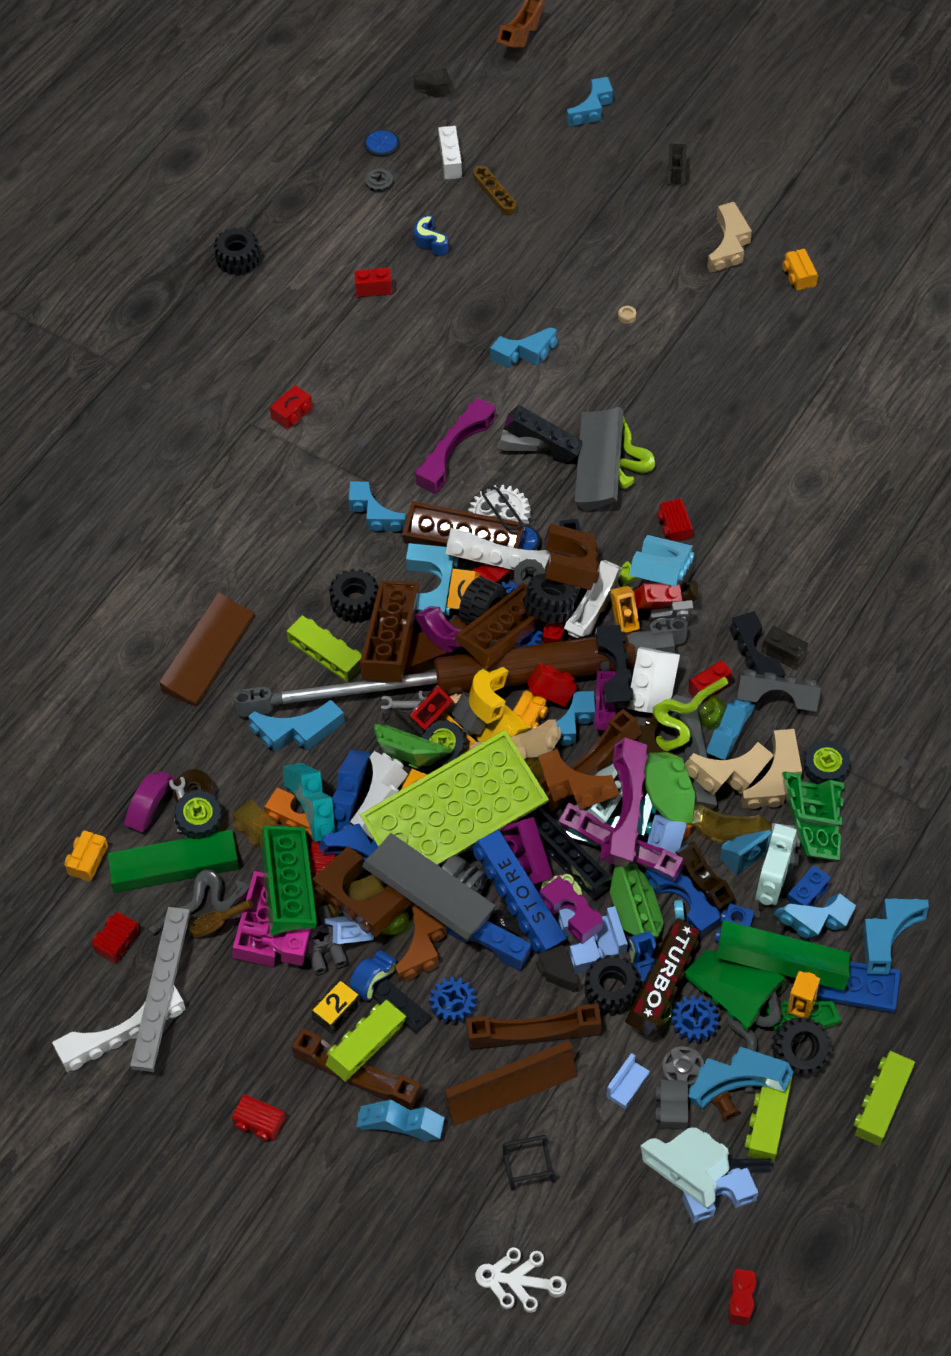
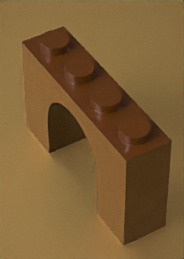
[544,523,599,590]
[312,846,412,937]

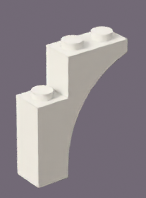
[564,560,623,638]
[350,751,408,839]

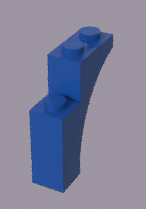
[332,749,370,833]
[318,823,388,887]

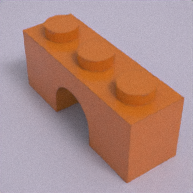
[264,787,313,840]

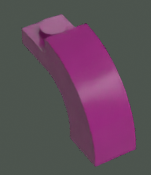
[415,606,463,653]
[594,671,616,731]
[124,771,177,832]

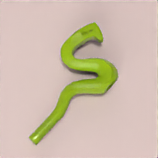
[618,416,655,489]
[653,677,728,751]

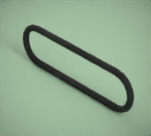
[482,486,522,530]

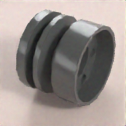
[442,855,488,894]

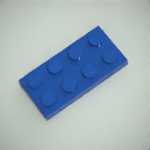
[816,961,900,1013]

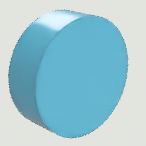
[674,899,685,921]

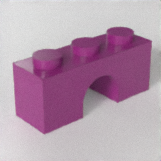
[540,876,602,944]

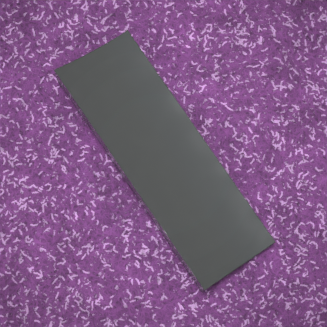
[575,407,623,512]
[362,833,495,940]

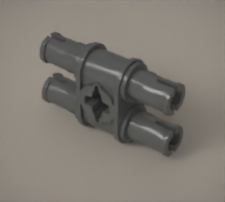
[305,906,347,975]

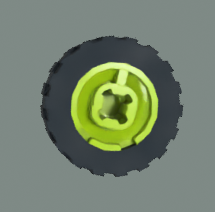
[422,720,469,767]
[803,740,851,784]
[175,790,221,839]

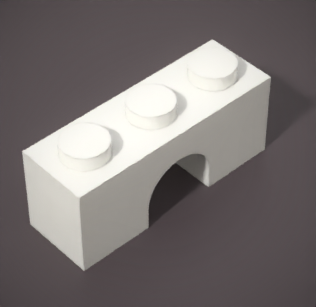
[439,126,462,180]

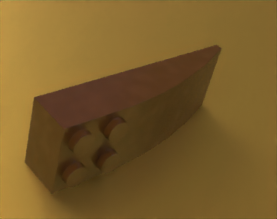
[360,580,420,682]

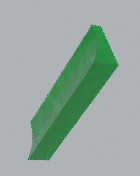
[260,826,317,936]
[108,830,239,894]
[715,920,850,990]

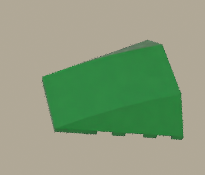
[782,771,844,861]
[684,950,791,1031]

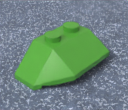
[374,724,453,769]
[644,752,695,825]
[610,862,664,938]

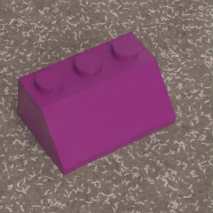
[499,817,553,884]

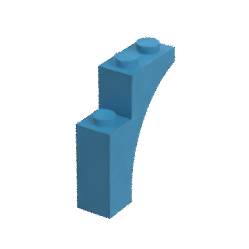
[248,700,345,752]
[863,898,929,974]
[688,1047,794,1109]

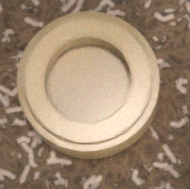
[618,306,636,324]

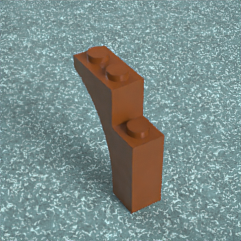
[496,0,545,47]
[538,749,619,810]
[395,901,447,982]

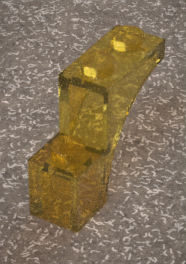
[692,804,772,843]

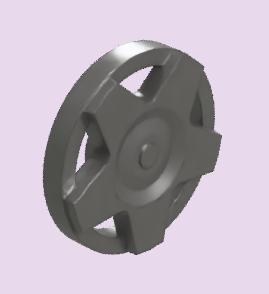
[662,1046,704,1087]

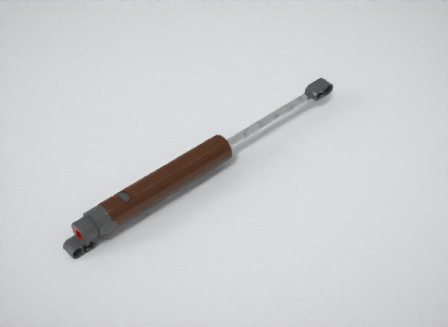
[233,617,687,717]

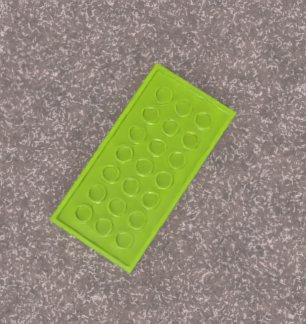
[359,730,549,866]

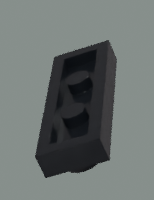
[372,978,431,1035]

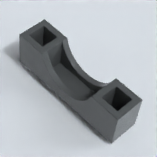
[734,669,821,712]

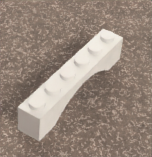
[445,528,564,574]
[52,986,186,1072]

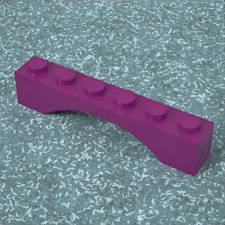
[415,397,496,494]
[600,737,648,867]
[559,803,684,882]

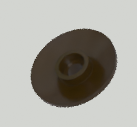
[173,769,214,803]

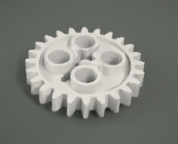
[468,485,531,530]

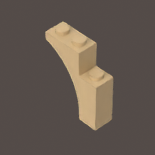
[707,202,752,273]
[469,719,561,759]
[741,729,802,809]
[685,742,773,795]

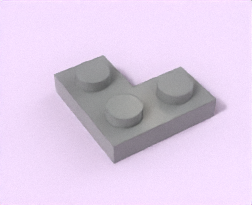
[649,600,693,623]

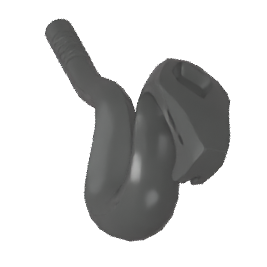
[148,869,249,935]
[728,991,781,1094]

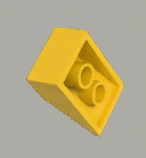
[474,705,531,742]

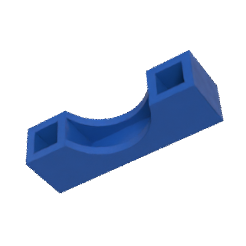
[645,869,721,940]
[447,921,531,972]

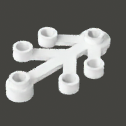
[476,1248,566,1313]

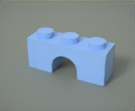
[558,909,604,975]
[682,1168,758,1223]

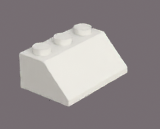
[628,647,680,713]

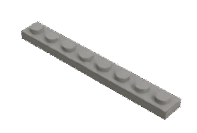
[130,907,190,1072]

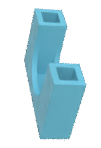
[630,535,694,587]
[406,543,459,620]

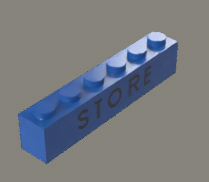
[472,830,567,956]

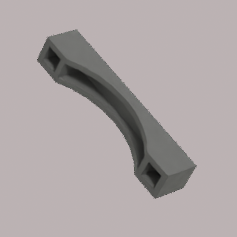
[668,695,717,815]

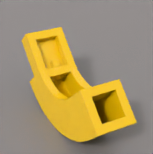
[468,667,508,724]

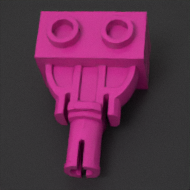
[242,919,311,966]

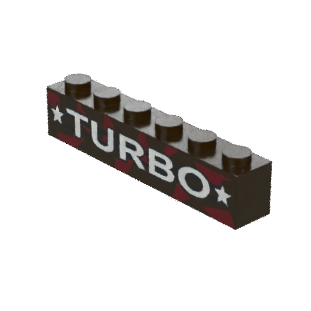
[625,918,700,1036]

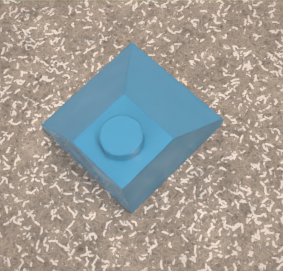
[720,830,772,876]

